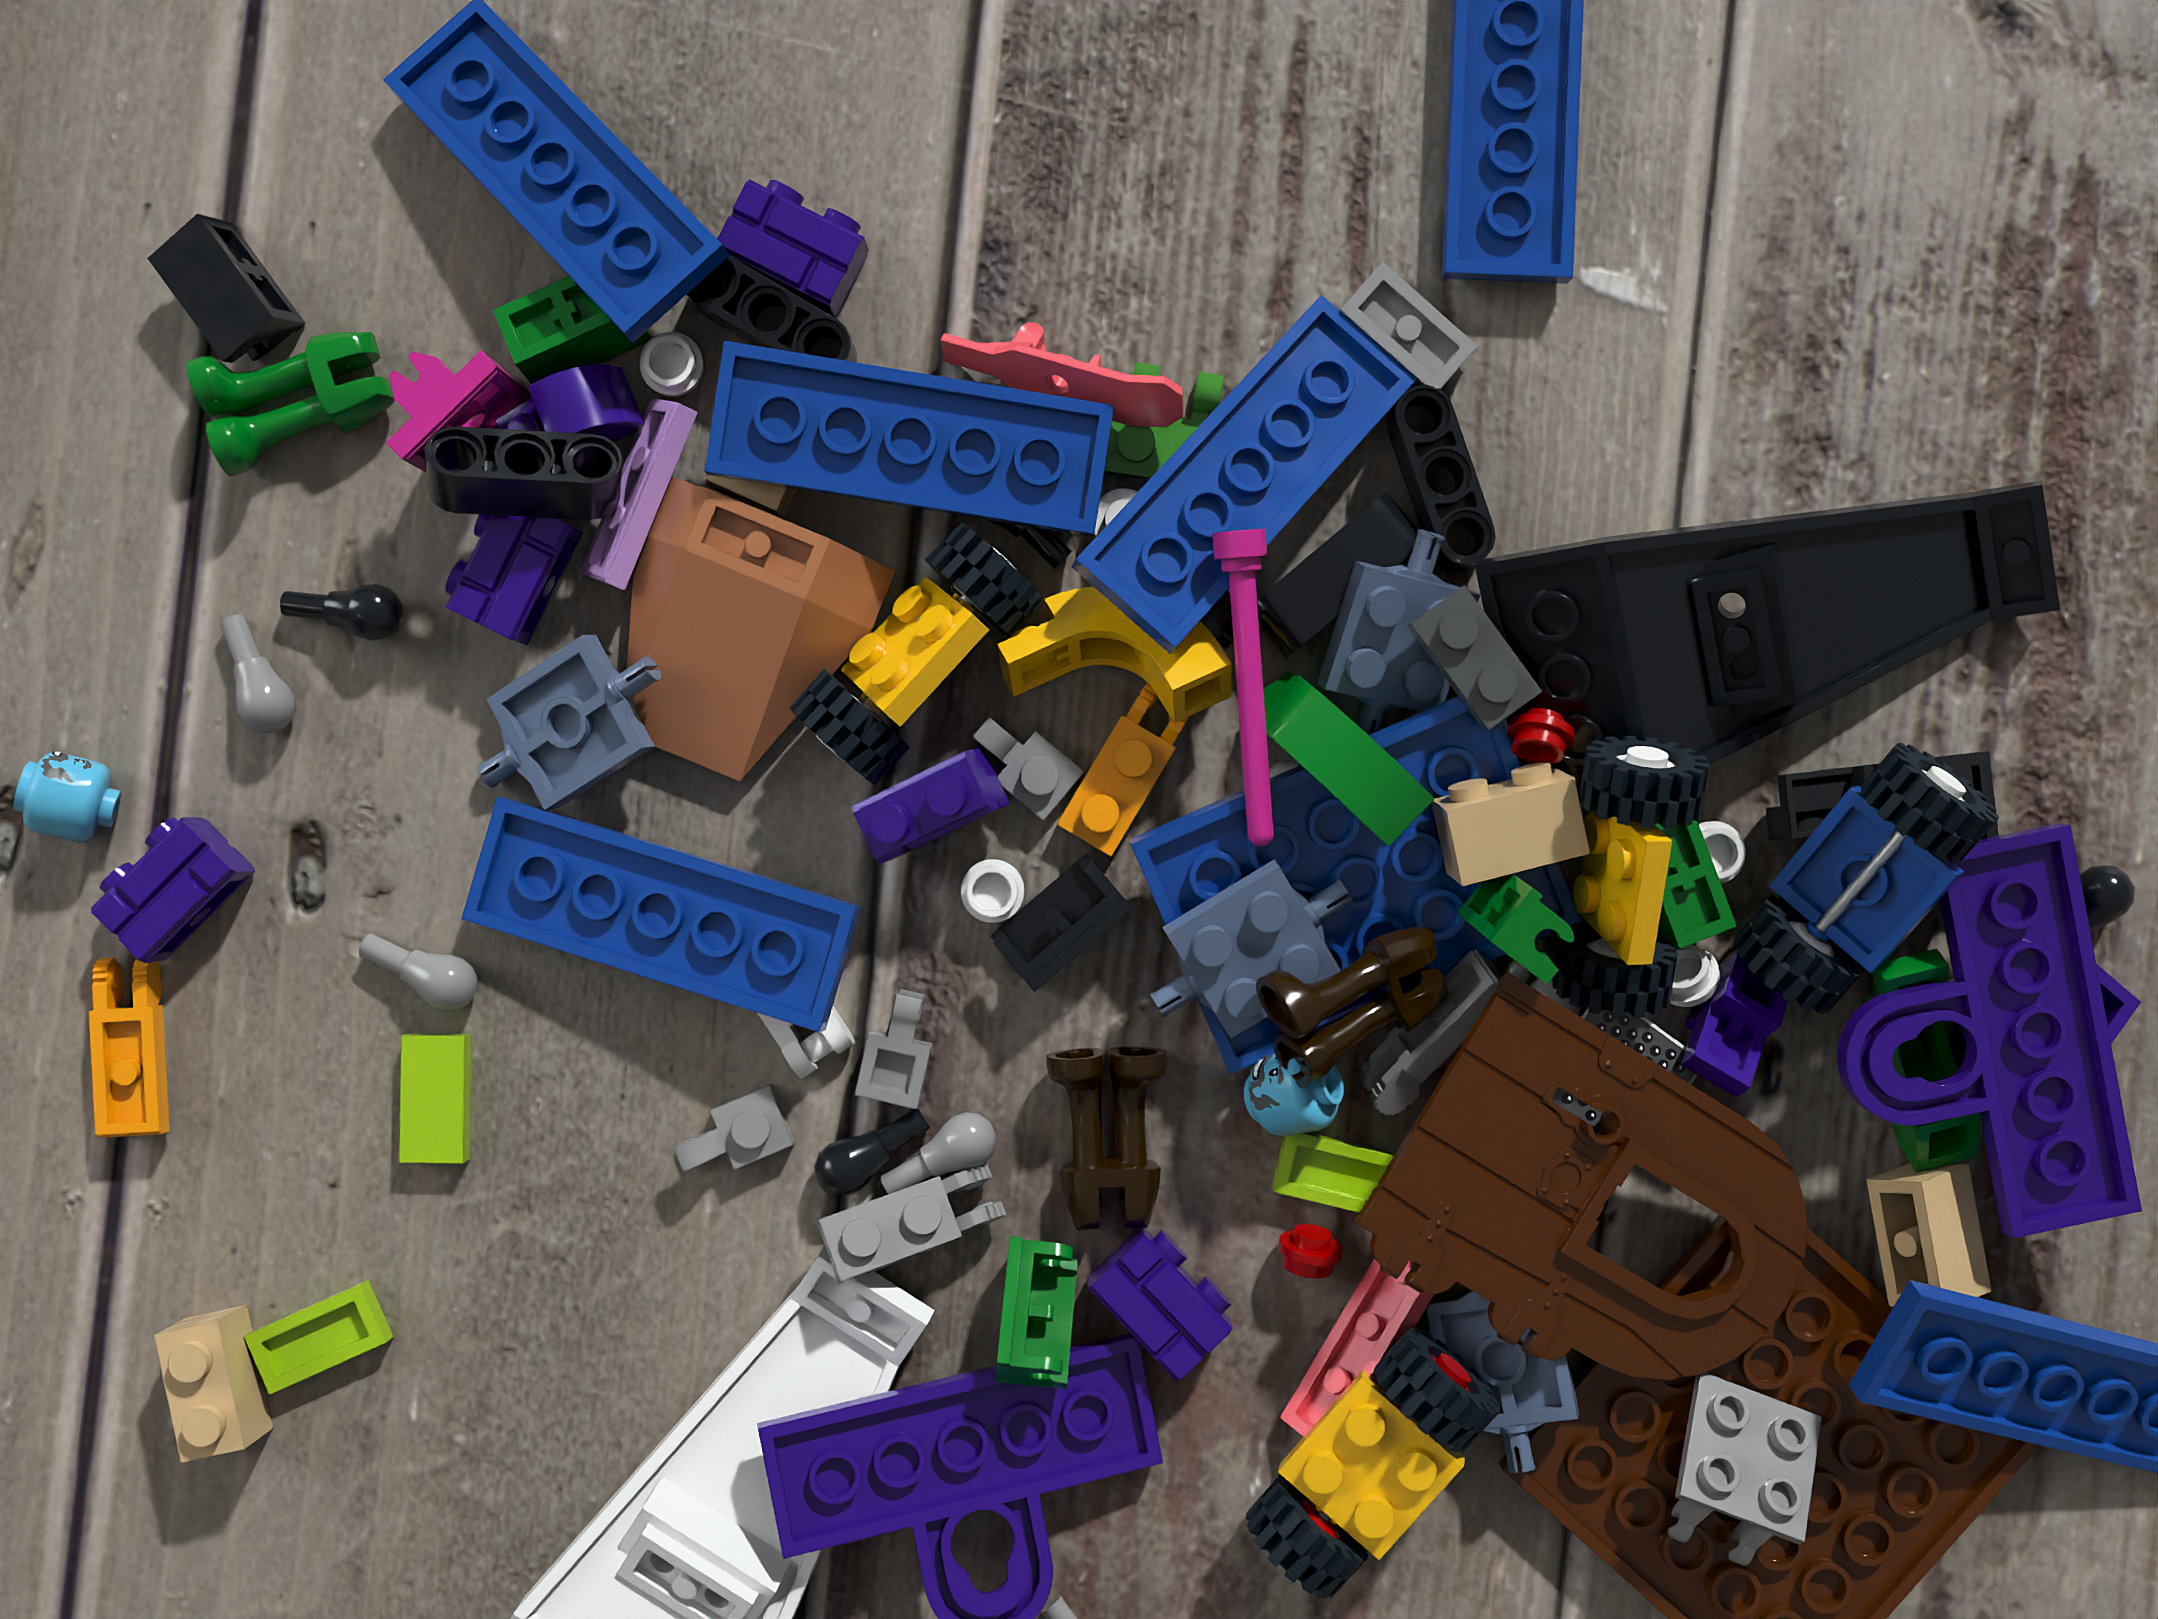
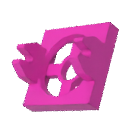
[385,350,530,473]

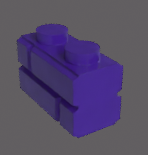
[717,179,869,317]
[445,515,583,646]
[852,747,1009,865]
[90,817,255,963]
[1088,1228,1233,1382]

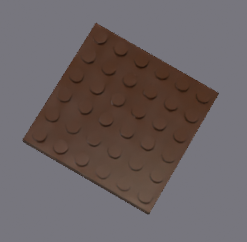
[1498,1215,2041,1619]

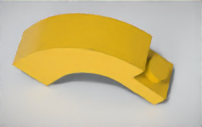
[997,586,1231,723]

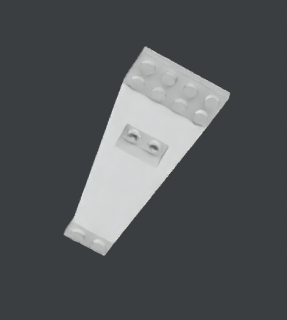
[510,1245,935,1619]

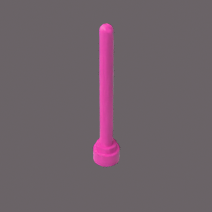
[1212,528,1274,847]

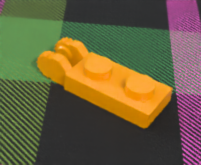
[1057,682,1189,857]
[89,957,170,1138]

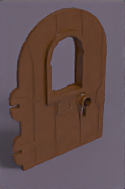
[1355,972,1808,1380]

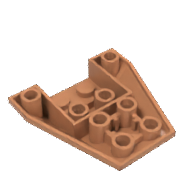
[627,477,897,782]

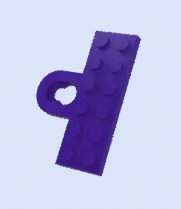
[1837,823,2142,1238]
[757,1333,1163,1619]

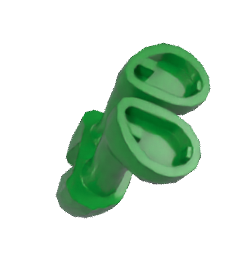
[186,332,395,476]

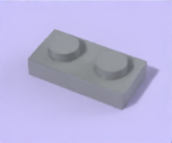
[1340,262,1478,389]

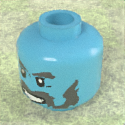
[13,751,122,843]
[1244,1053,1344,1137]

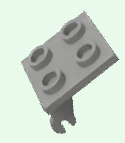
[1668,1373,1822,1566]

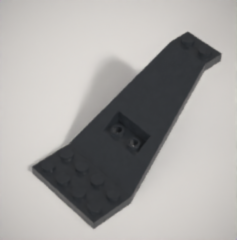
[1474,480,2060,802]

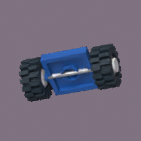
[1734,743,1999,1014]

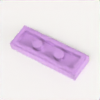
[581,398,698,590]

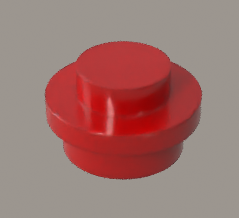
[1508,708,1575,764]
[1278,1224,1343,1279]

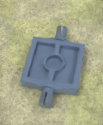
[1317,529,1480,735]
[477,635,662,810]
[1150,860,1354,1039]
[1426,1290,1579,1473]

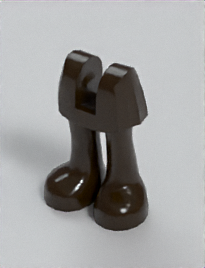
[1256,926,1449,1089]
[1046,1046,1167,1231]

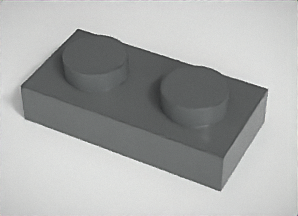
[1408,585,1542,732]

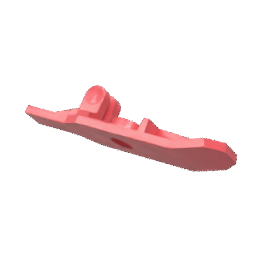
[940,323,1184,427]

